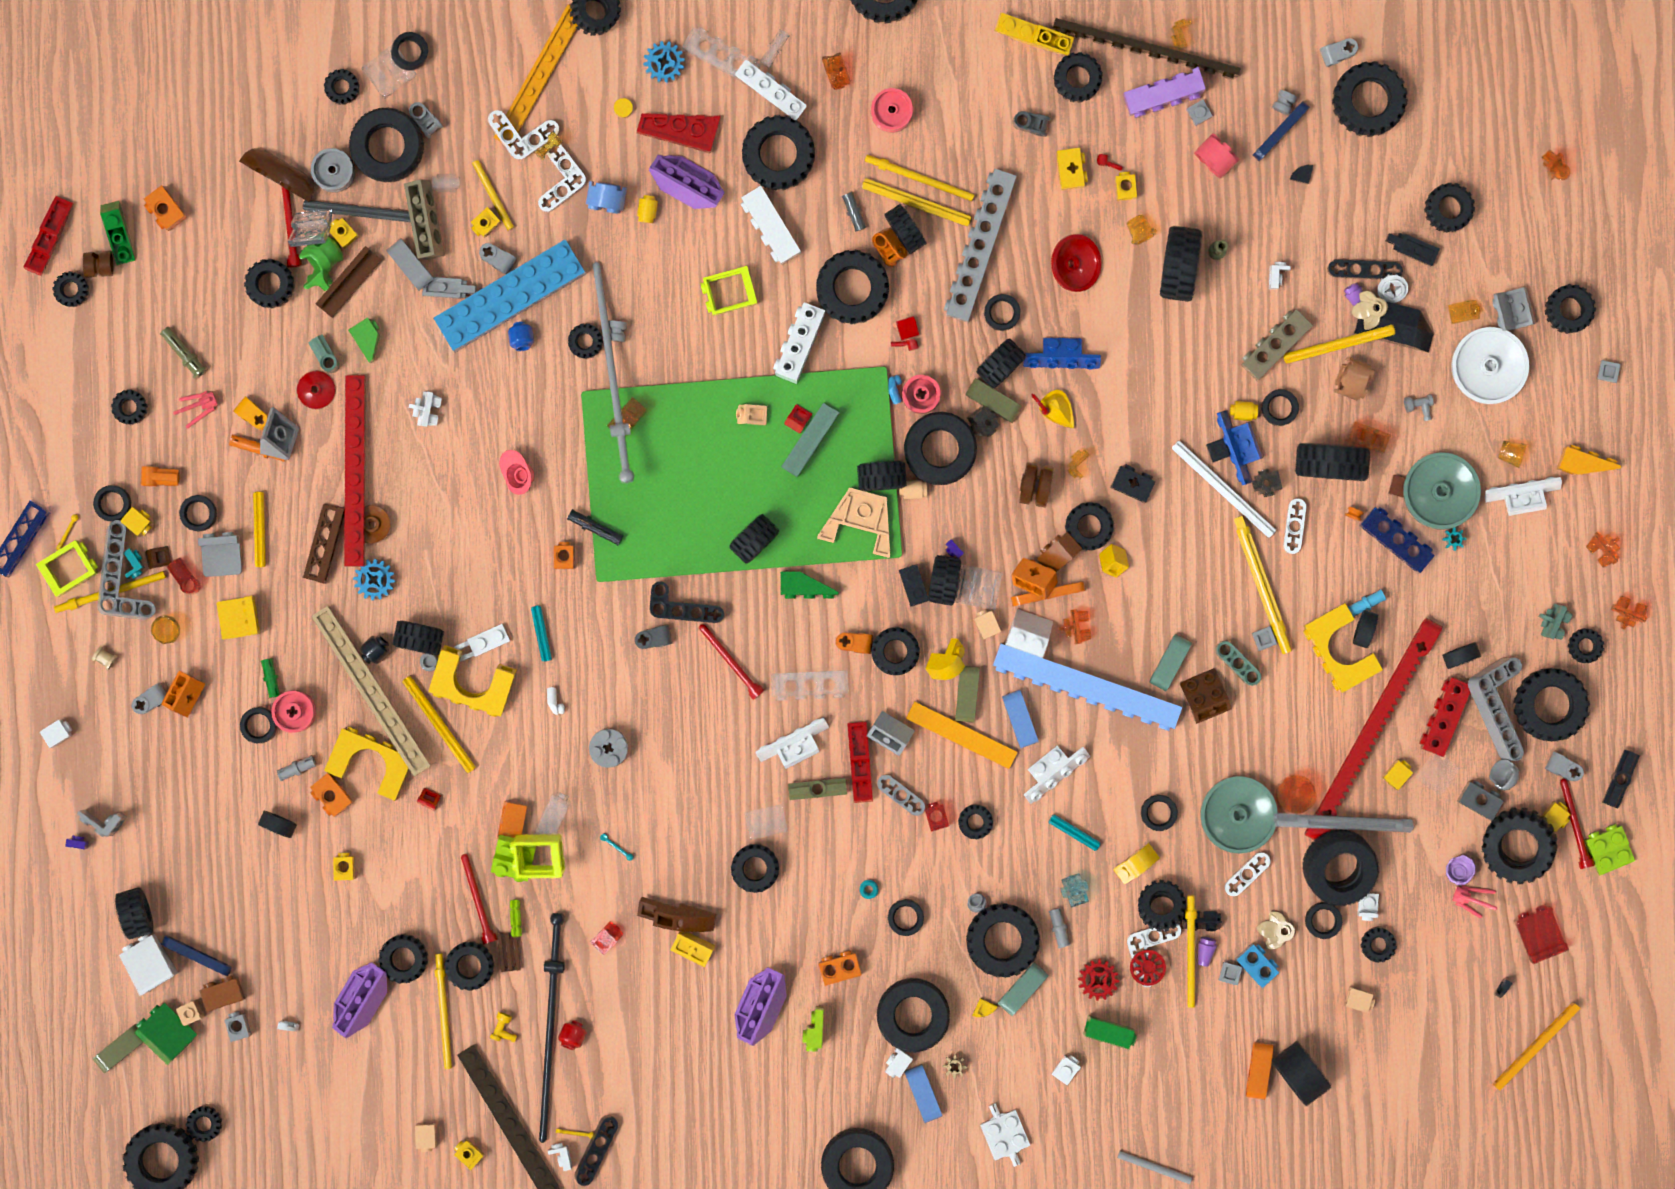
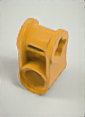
[233,396,268,430]

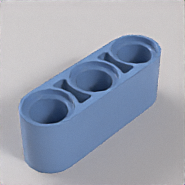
[1002,690,1039,748]
[904,1065,943,1123]

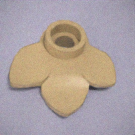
[1351,291,1388,330]
[1257,911,1295,950]

